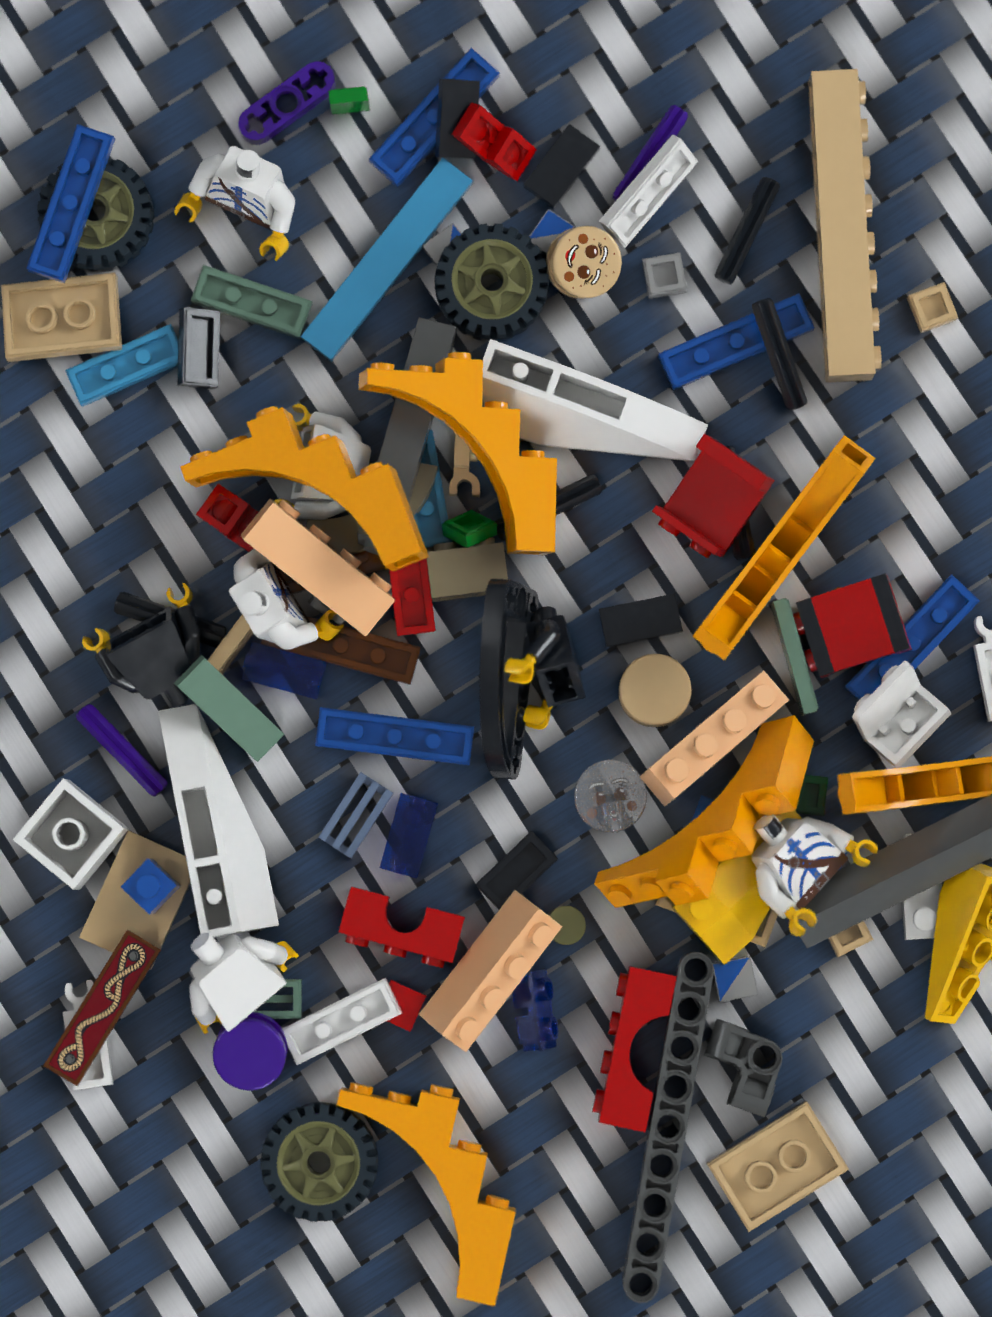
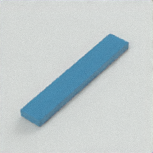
[301,158,473,362]

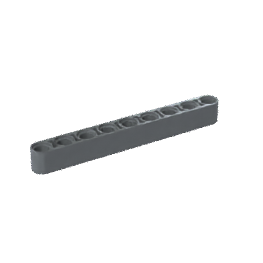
[622,952,714,1303]

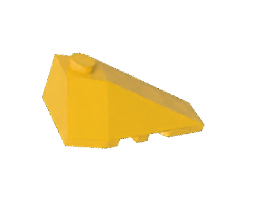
[671,811,802,965]
[925,863,992,1024]

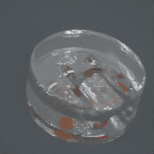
[574,760,647,833]

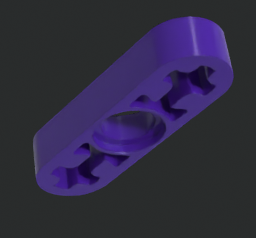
[238,61,335,145]

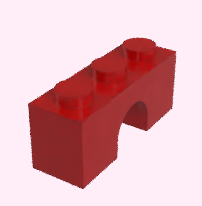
[338,886,465,968]

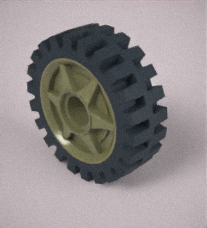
[37,156,154,272]
[435,223,549,341]
[260,1102,378,1222]

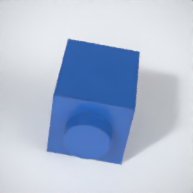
[121,858,181,914]

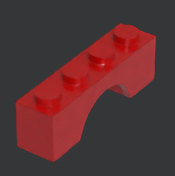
[592,966,677,1132]

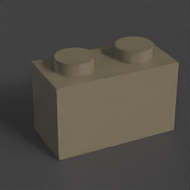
[427,537,508,602]

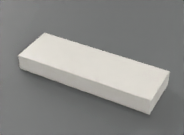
[599,134,698,248]
[282,978,403,1065]

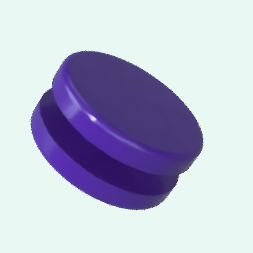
[212,1012,288,1091]

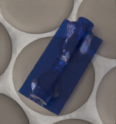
[242,642,327,700]
[380,793,438,878]
[512,969,559,1052]

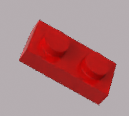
[388,558,436,636]

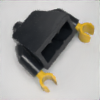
[82,583,201,707]
[505,606,586,730]

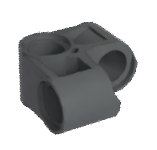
[704,1019,783,1117]

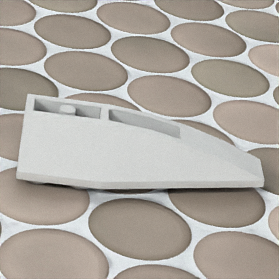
[482,339,708,462]
[158,704,279,939]

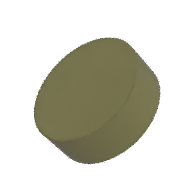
[549,906,586,945]

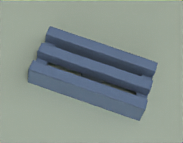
[318,772,394,859]

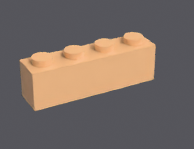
[241,499,395,637]
[640,670,789,806]
[418,890,562,1052]

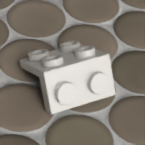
[852,661,951,768]

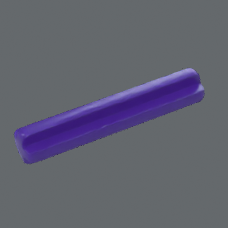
[613,105,688,201]
[76,704,168,797]

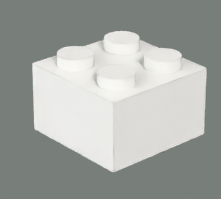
[13,778,130,890]

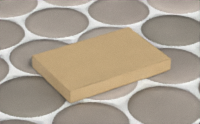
[1,272,122,362]
[79,830,191,970]
[706,1101,849,1232]

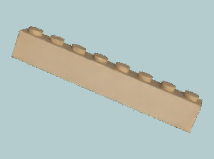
[808,69,882,382]

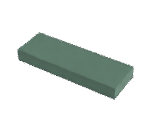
[191,265,313,339]
[771,598,819,717]
[174,655,284,762]

